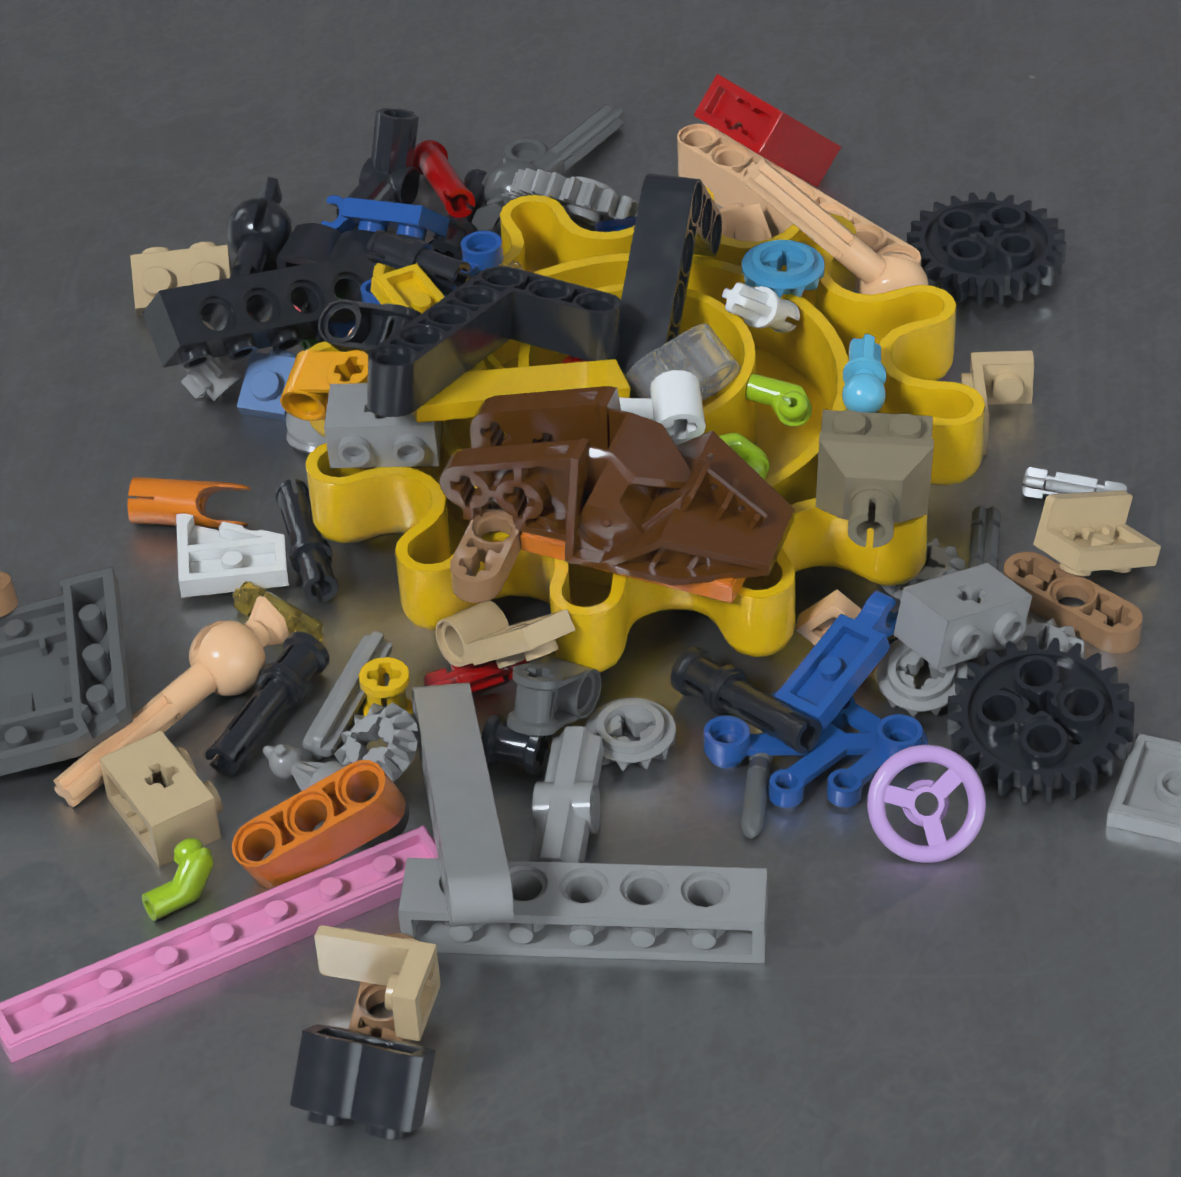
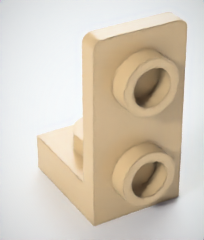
[960,350,1034,455]
[314,925,441,1041]

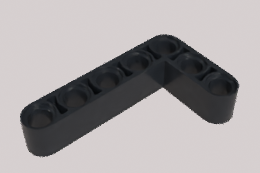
[610,173,722,398]
[367,266,622,417]

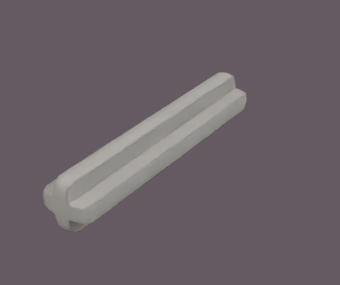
[302,631,393,760]

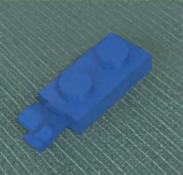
[321,195,450,242]
[774,591,898,731]

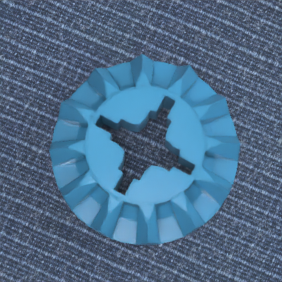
[742,240,824,298]

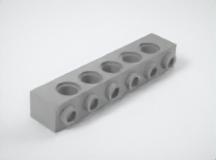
[398,858,768,964]

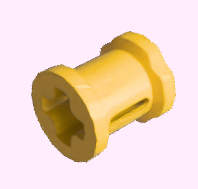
[359,657,414,716]

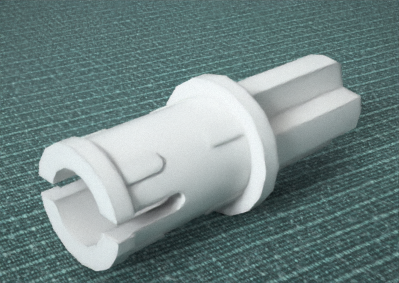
[722,282,800,334]

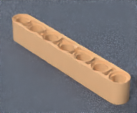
[677,124,921,291]

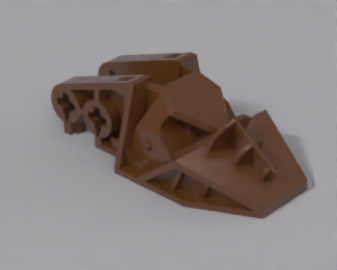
[439,386,795,586]

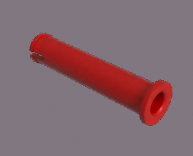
[413,140,475,218]

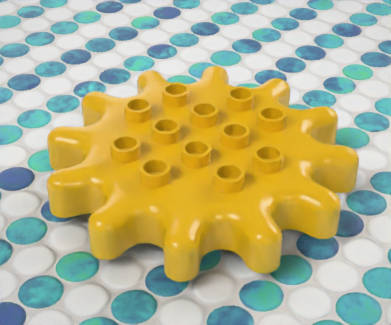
[305,187,985,672]

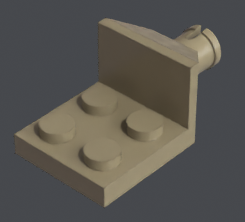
[816,410,934,548]

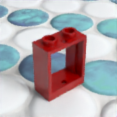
[694,74,841,188]

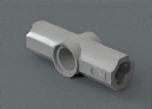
[529,726,604,863]

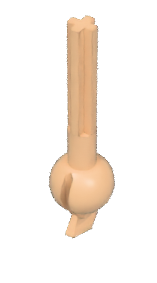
[742,158,928,295]
[53,596,289,807]

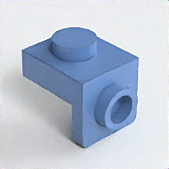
[236,349,297,421]

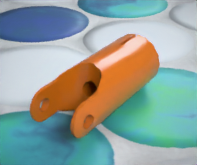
[127,477,251,529]

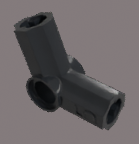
[336,108,421,231]

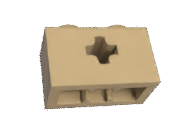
[99,730,223,867]

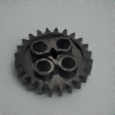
[907,192,1066,305]
[946,637,1135,803]

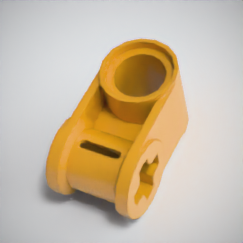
[280,349,368,421]

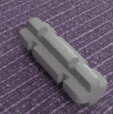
[1022,467,1128,501]

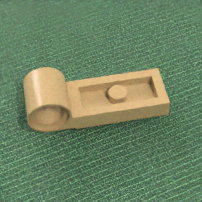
[435,600,575,669]

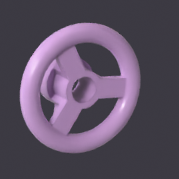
[867,745,986,863]

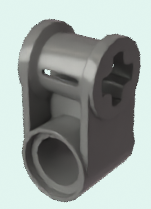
[507,655,601,736]

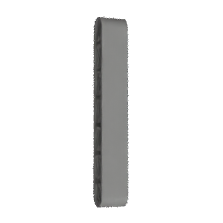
[412,682,514,927]

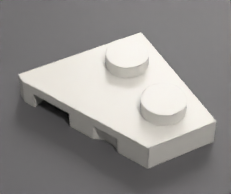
[176,513,289,598]

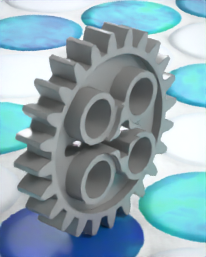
[509,168,639,232]

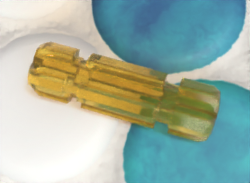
[232,581,324,642]

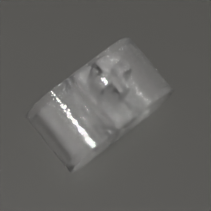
[626,323,740,401]

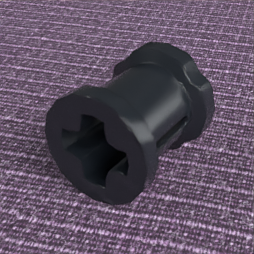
[481,713,552,776]

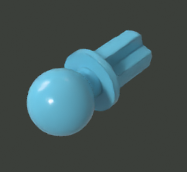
[842,334,886,413]

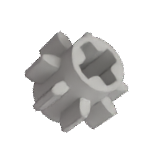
[180,355,244,402]

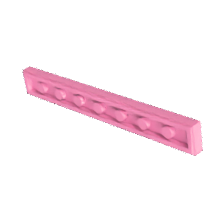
[0,825,438,1063]

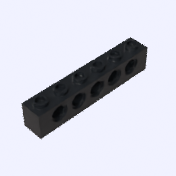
[142,252,378,369]

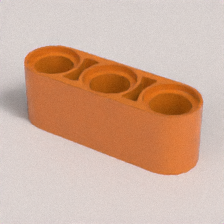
[232,760,406,890]

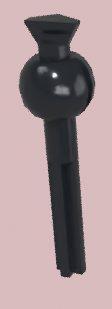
[213,177,292,330]

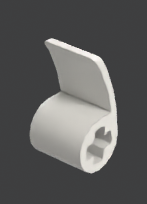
[619,370,706,445]

